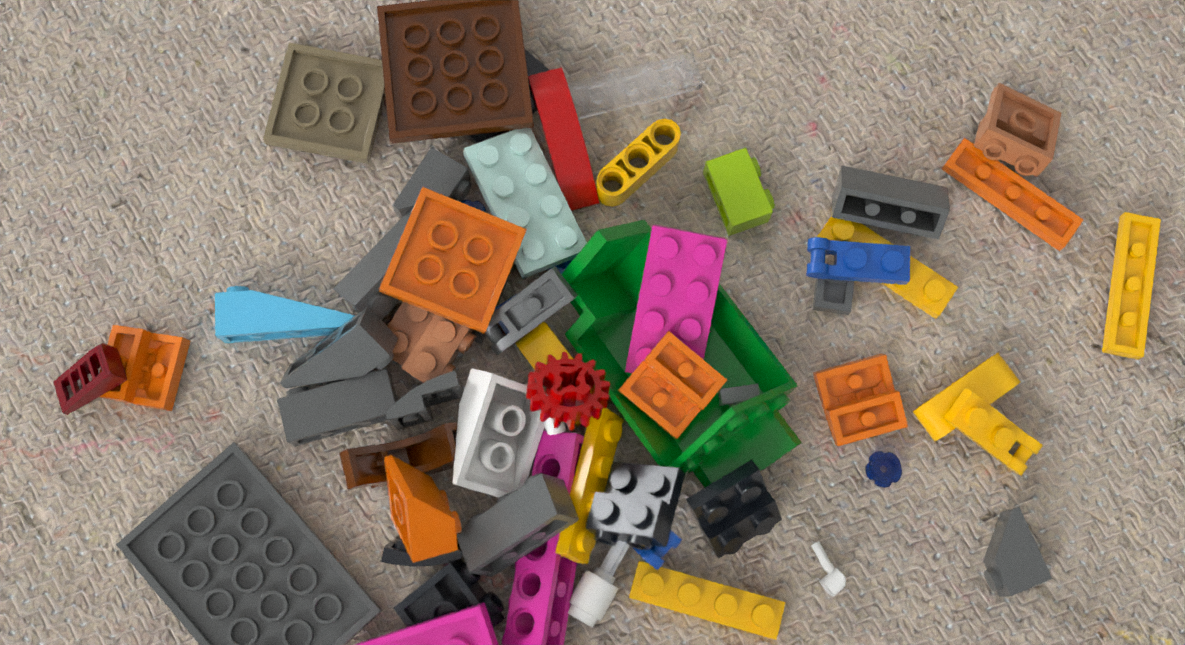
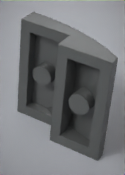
[386,371,464,430]

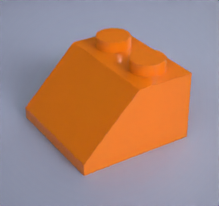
[384,455,462,563]

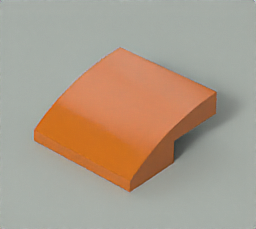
[99,325,191,411]
[618,331,727,439]
[813,353,908,446]

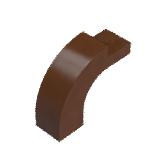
[339,422,458,490]

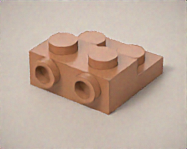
[973,83,1062,177]
[387,301,476,383]

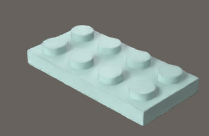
[463,128,587,279]

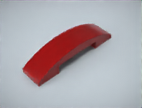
[528,67,599,211]

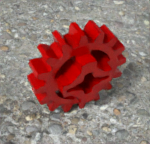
[526,352,610,430]

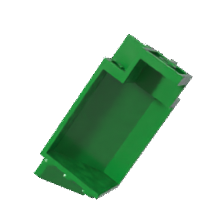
[562,219,802,488]

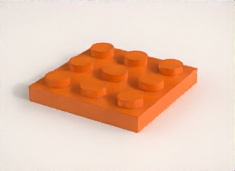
[379,187,527,334]

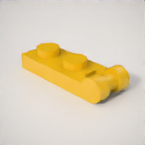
[943,388,1043,476]

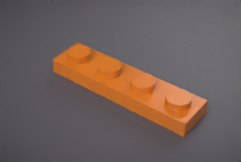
[941,138,1084,251]

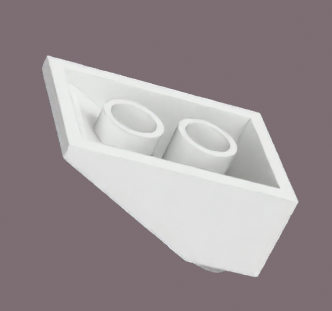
[452,368,548,498]

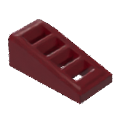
[53,343,128,415]

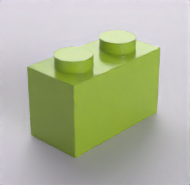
[703,147,775,236]

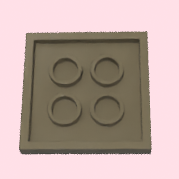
[263,42,386,164]

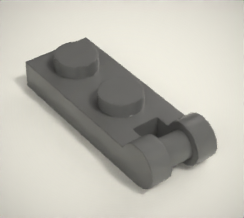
[479,266,577,355]

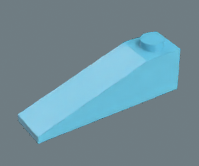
[215,286,355,343]

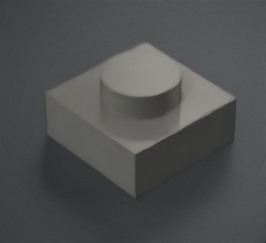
[812,278,854,315]
[717,384,760,408]

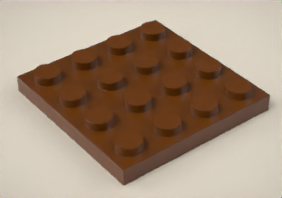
[377,0,534,144]

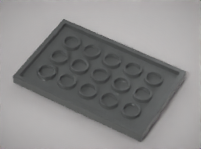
[116,442,383,645]

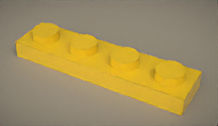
[1102,212,1161,360]
[817,216,958,319]
[555,408,623,564]
[628,561,786,640]

